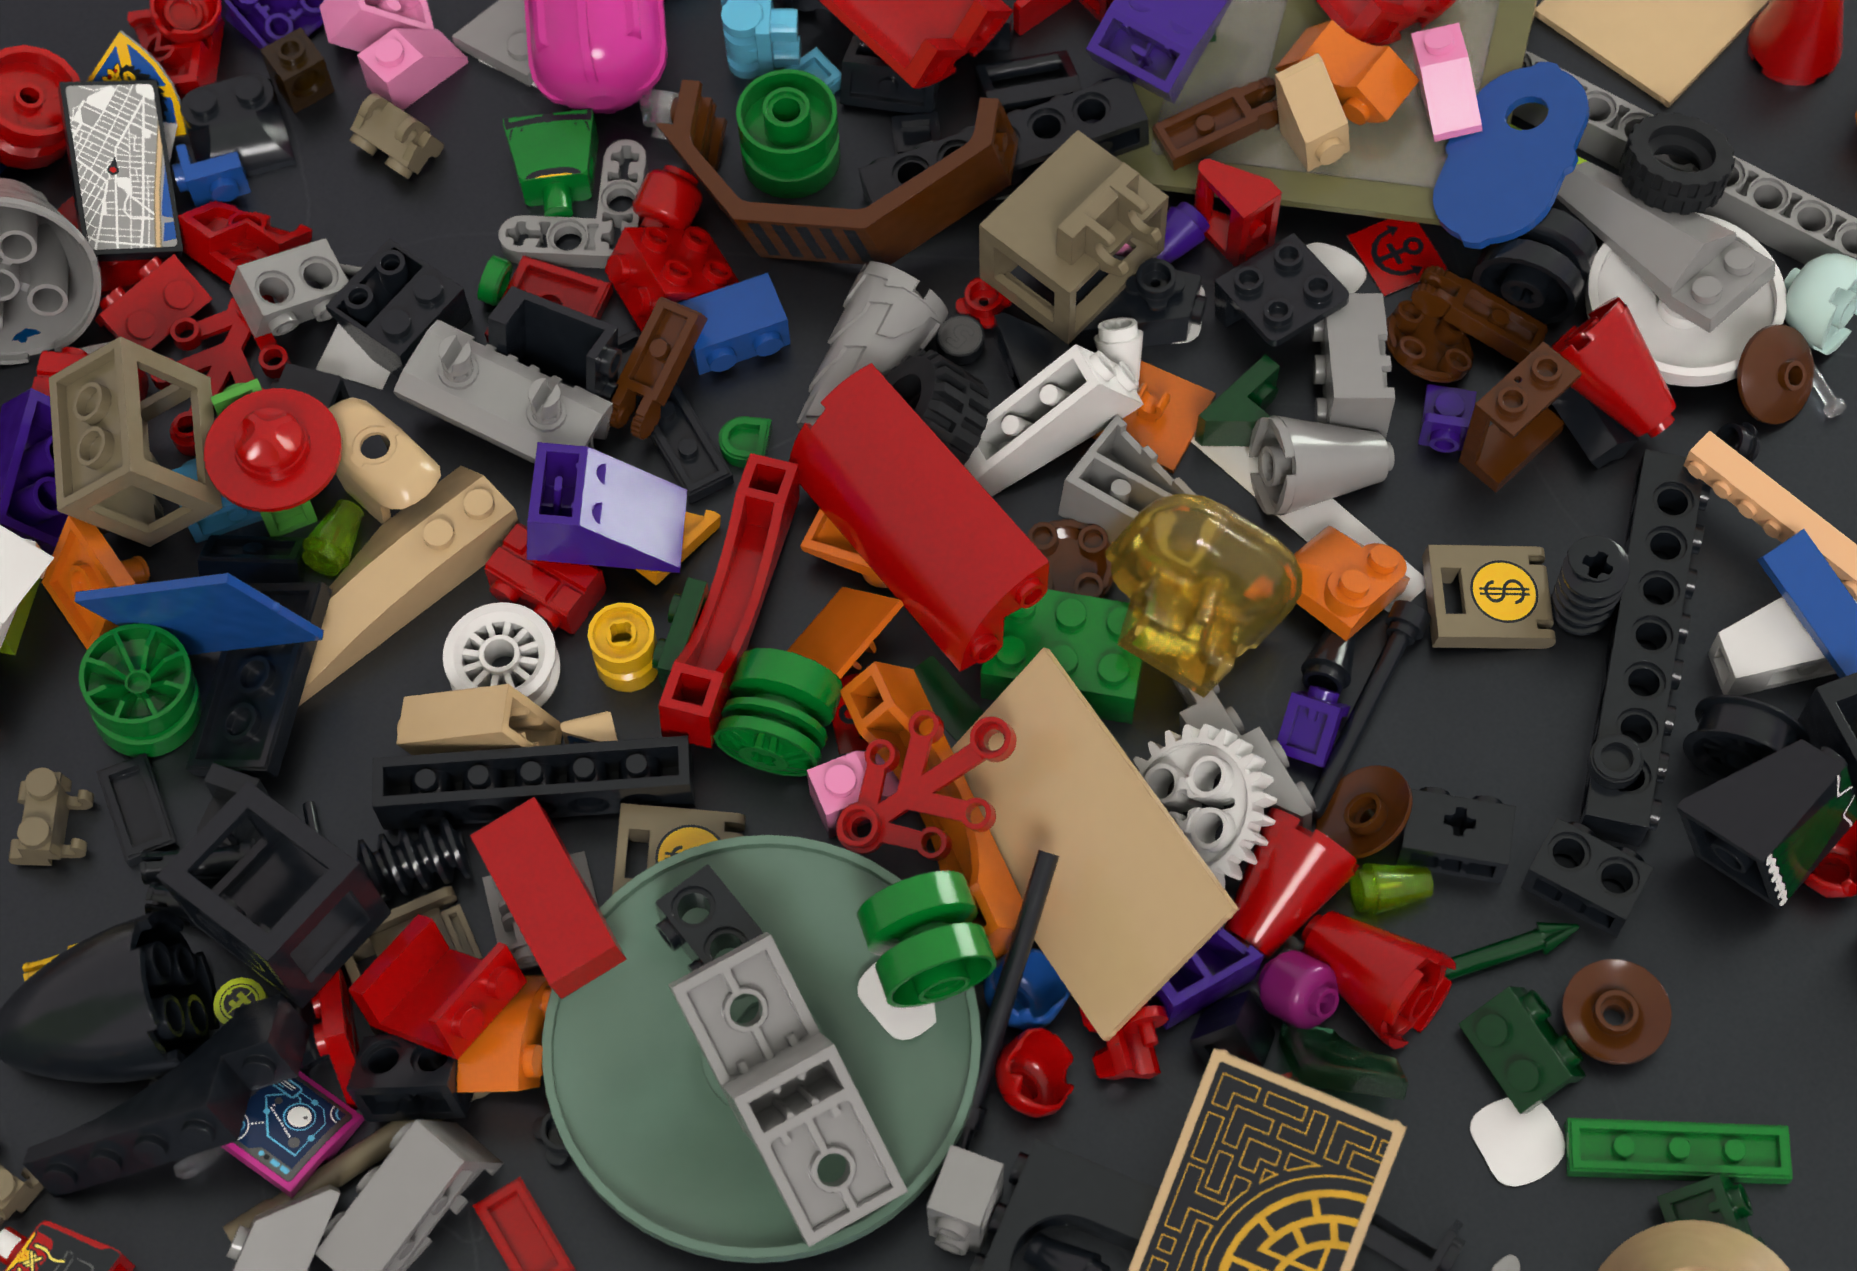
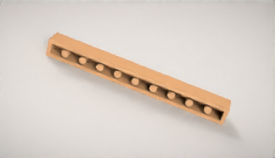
[1683,431,1857,601]

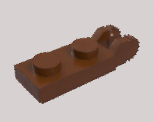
[1152,77,1279,171]
[1410,265,1549,363]
[609,297,708,440]

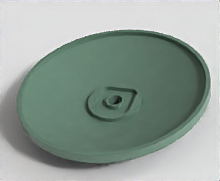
[542,835,981,1263]

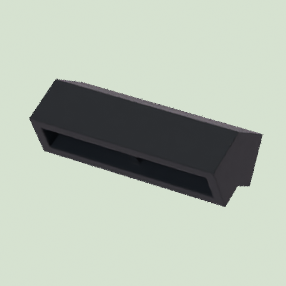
[1552,387,1639,469]

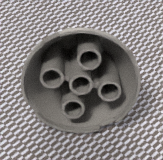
[0,178,101,365]

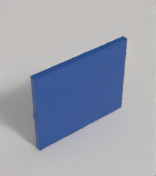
[74,573,324,655]

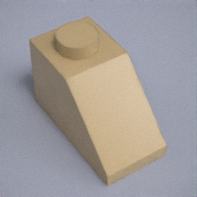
[1275,53,1350,172]

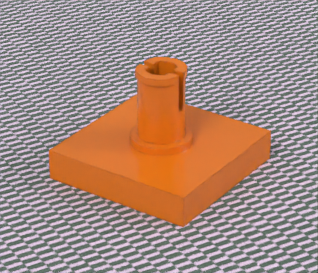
[42,516,150,650]

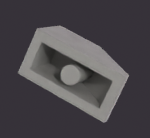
[226,1184,341,1271]

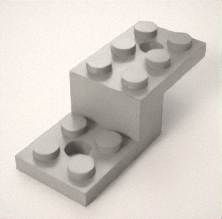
[668,932,908,1247]

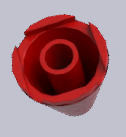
[1747,0,1844,86]
[1551,296,1677,438]
[1224,807,1360,959]
[1302,911,1456,1050]

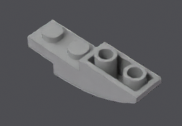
[1172,653,1316,831]

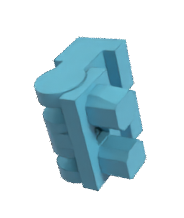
[721,0,801,79]

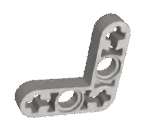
[498,139,649,268]

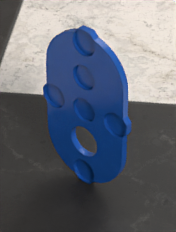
[1433,62,1590,249]

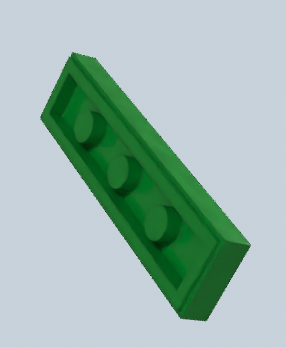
[1564,1118,1793,1184]

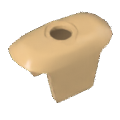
[328,397,441,524]

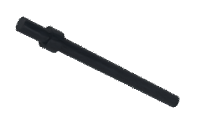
[956,850,1059,1151]

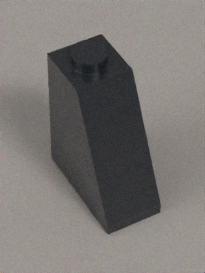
[1069,255,1207,353]

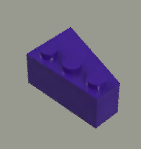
[1148,926,1264,1030]

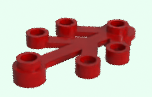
[149,295,291,456]
[836,710,1017,861]

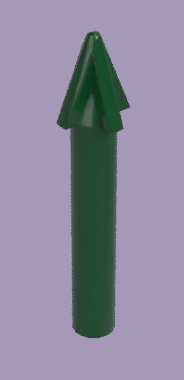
[1445,922,1579,980]

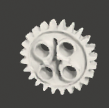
[1133,724,1277,889]

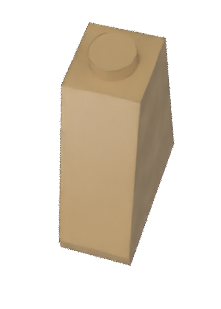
[396,684,562,755]

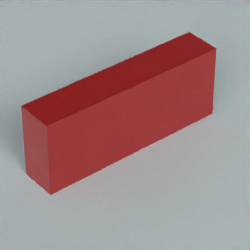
[470,797,627,999]

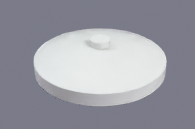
[1585,212,1787,387]

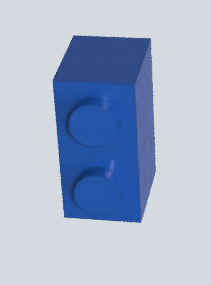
[678,273,791,375]

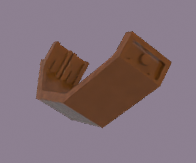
[655,80,1019,265]

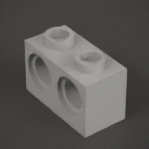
[229,238,349,338]
[927,1145,1004,1255]

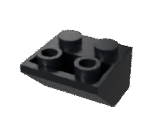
[326,239,472,378]

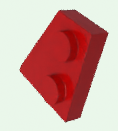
[311,968,360,1109]

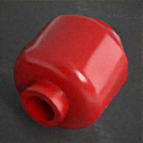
[632,165,703,230]

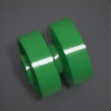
[736,69,841,199]
[79,623,202,758]
[857,871,997,1008]

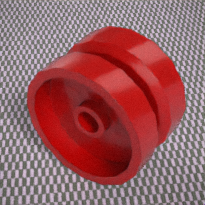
[0,45,81,170]

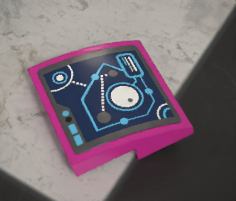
[220,1071,364,1199]

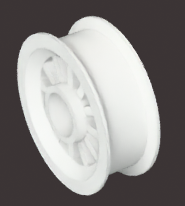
[443,602,561,707]

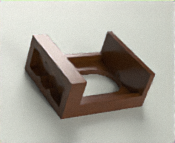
[1459,341,1582,493]

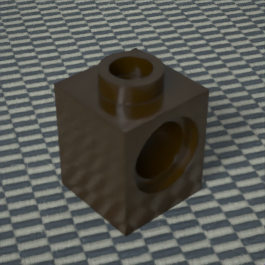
[260,27,335,114]

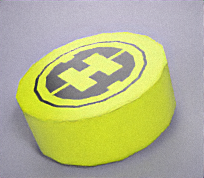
[213,977,268,1026]

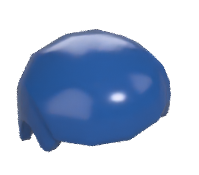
[983,948,1071,1030]

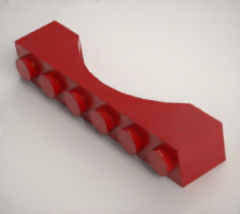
[658,453,800,749]

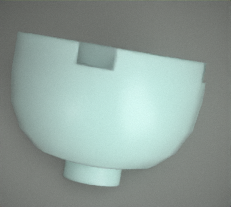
[1784,254,1857,355]

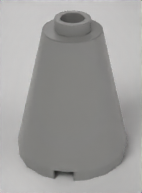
[1249,415,1395,516]

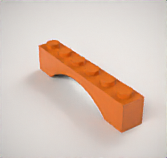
[840,661,1038,960]

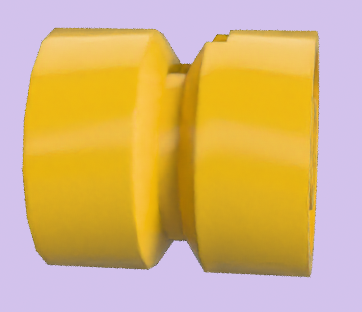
[587,602,658,692]

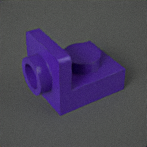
[1418,384,1477,453]
[1277,685,1351,768]

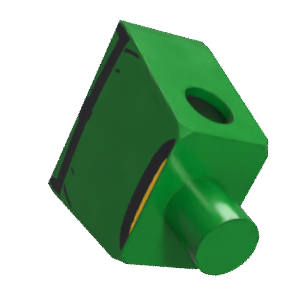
[503,108,598,217]

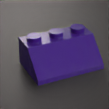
[0,388,68,556]

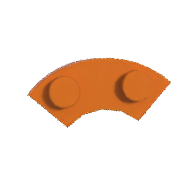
[1275,20,1420,125]
[457,975,552,1093]

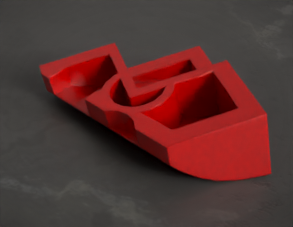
[127,9,225,99]
[178,200,312,285]

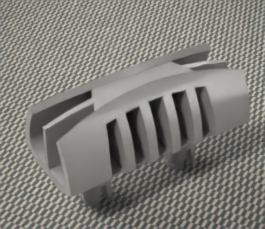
[393,319,613,464]

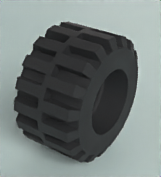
[886,350,990,465]

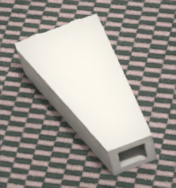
[964,344,1144,497]
[1708,596,1857,696]

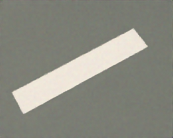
[1191,433,1426,613]

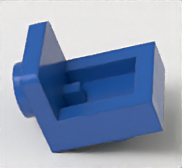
[172,143,251,208]

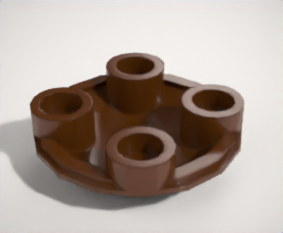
[1385,300,1474,383]
[1027,518,1117,598]

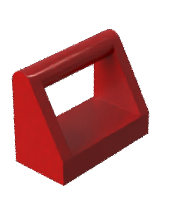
[1194,159,1282,267]

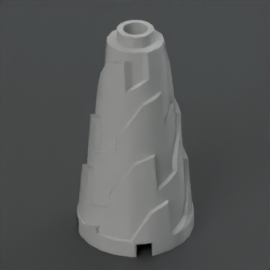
[797,261,948,430]

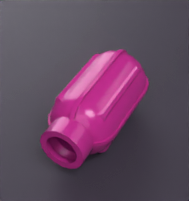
[524,0,668,114]

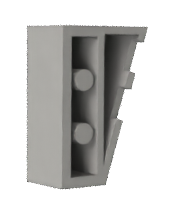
[1311,293,1395,440]
[1058,414,1221,588]
[315,1119,504,1271]

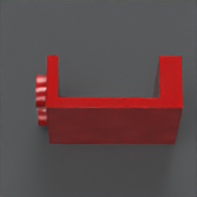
[348,914,527,1060]

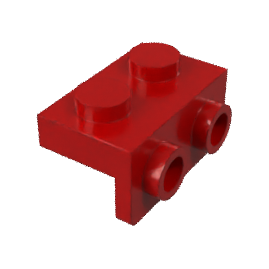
[95,254,213,350]

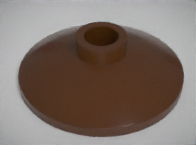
[1737,325,1814,424]
[1316,765,1413,859]
[1561,959,1672,1065]

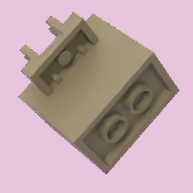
[979,130,1169,344]
[49,336,222,547]

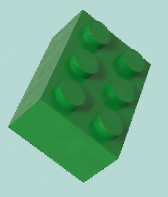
[980,589,1152,724]

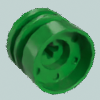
[713,648,843,777]

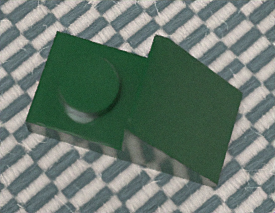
[1195,354,1280,446]

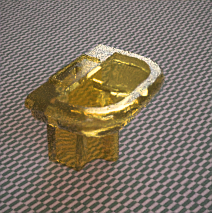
[1105,493,1303,698]

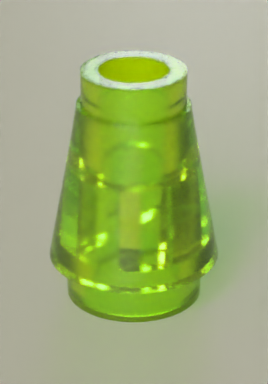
[302,500,364,576]
[1350,863,1433,916]

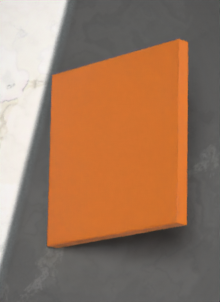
[1091,361,1216,474]
[787,587,904,679]

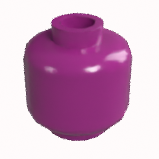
[1258,950,1339,1029]

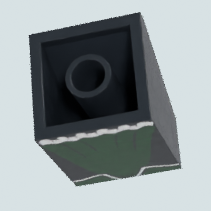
[1677,739,1857,910]

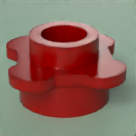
[955,277,1012,329]

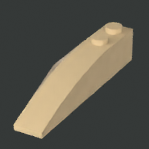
[298,466,519,707]

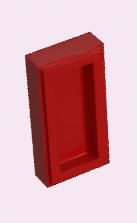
[472,1177,576,1271]

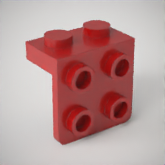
[604,226,739,332]

